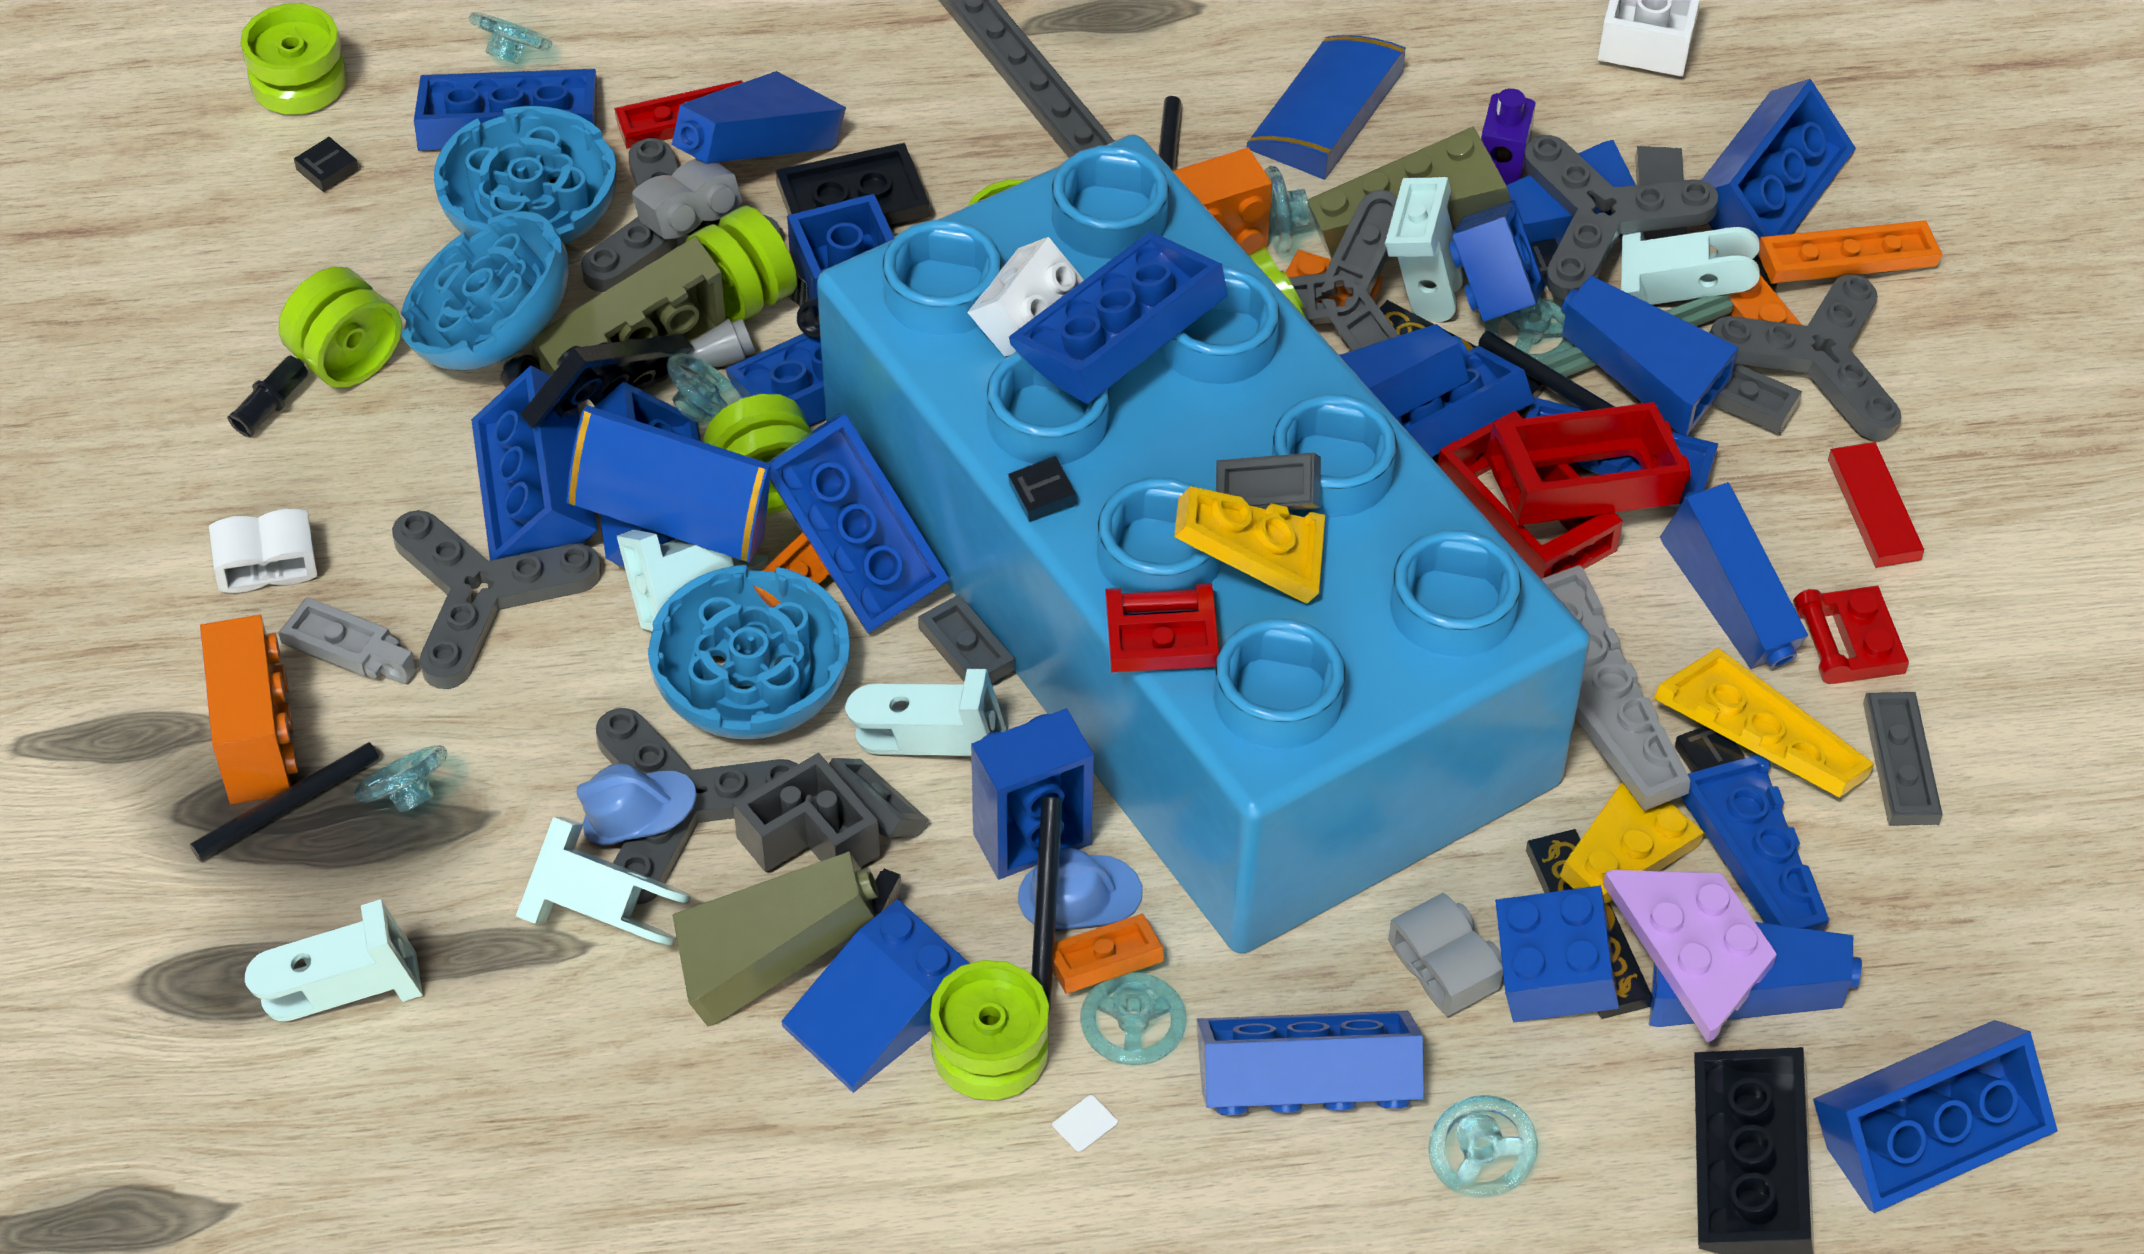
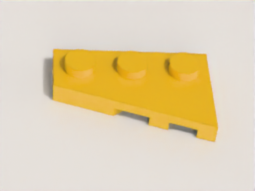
[1174,486,1325,604]

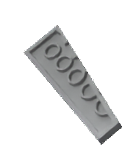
[1542,565,1691,811]

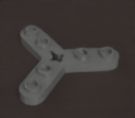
[1524,135,1718,300]
[581,138,781,292]
[1289,190,1400,351]
[1709,274,1902,441]
[392,510,601,689]
[596,708,798,905]

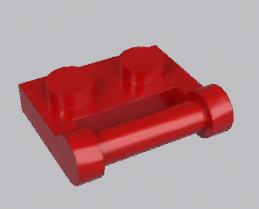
[1105,583,1219,673]
[1793,586,1909,684]

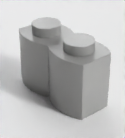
[632,159,742,239]
[1388,893,1503,1016]

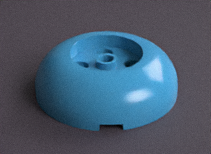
[434,106,617,245]
[401,211,569,371]
[648,565,850,740]

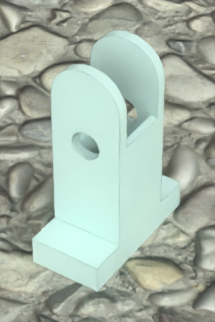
[1385,177,1464,322]
[1621,227,1760,305]
[617,530,770,631]
[845,669,1007,756]
[516,817,691,945]
[245,899,423,1022]

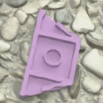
[1603,870,1777,1042]

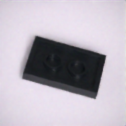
[775,142,930,225]

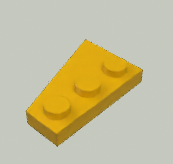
[1560,782,1705,904]

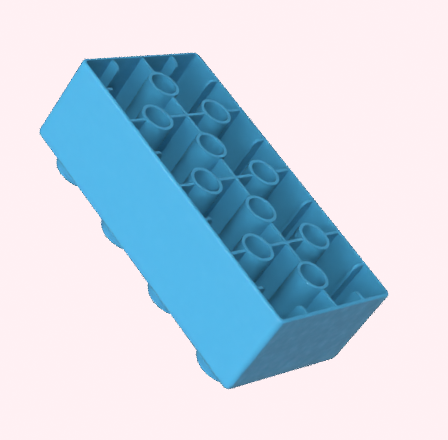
[817,135,1590,953]

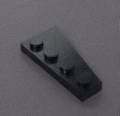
[520,334,693,429]

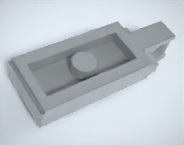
[278,597,417,684]

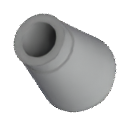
[686,318,755,372]

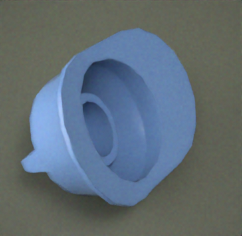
[577,763,697,846]
[1018,848,1142,931]

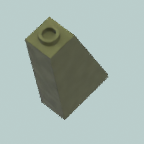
[672,851,879,1027]

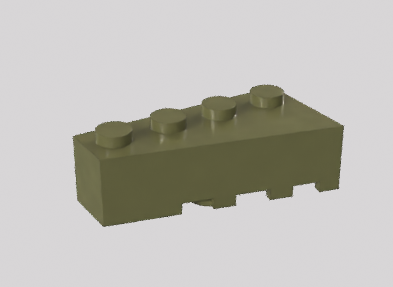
[1307,126,1511,260]
[532,236,726,375]

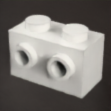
[967,237,1084,357]

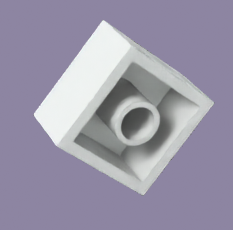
[1598,0,1701,77]

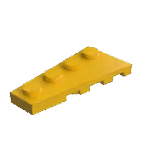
[1653,647,1875,798]

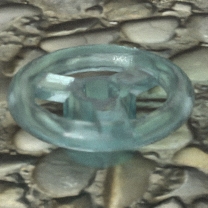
[469,12,553,64]
[1264,166,1310,256]
[1485,297,1574,360]
[667,352,742,423]
[354,745,448,813]
[1080,972,1187,1065]
[1428,1095,1538,1198]

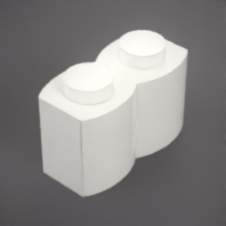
[209,508,317,593]

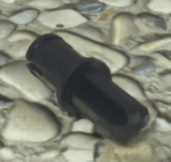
[227,355,308,437]

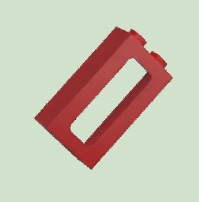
[1485,402,1691,526]
[1438,410,1623,579]

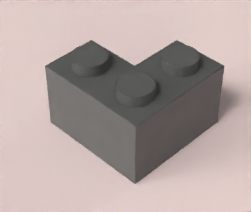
[733,752,880,872]

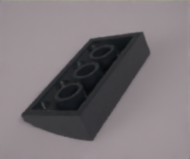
[1694,1047,1814,1254]

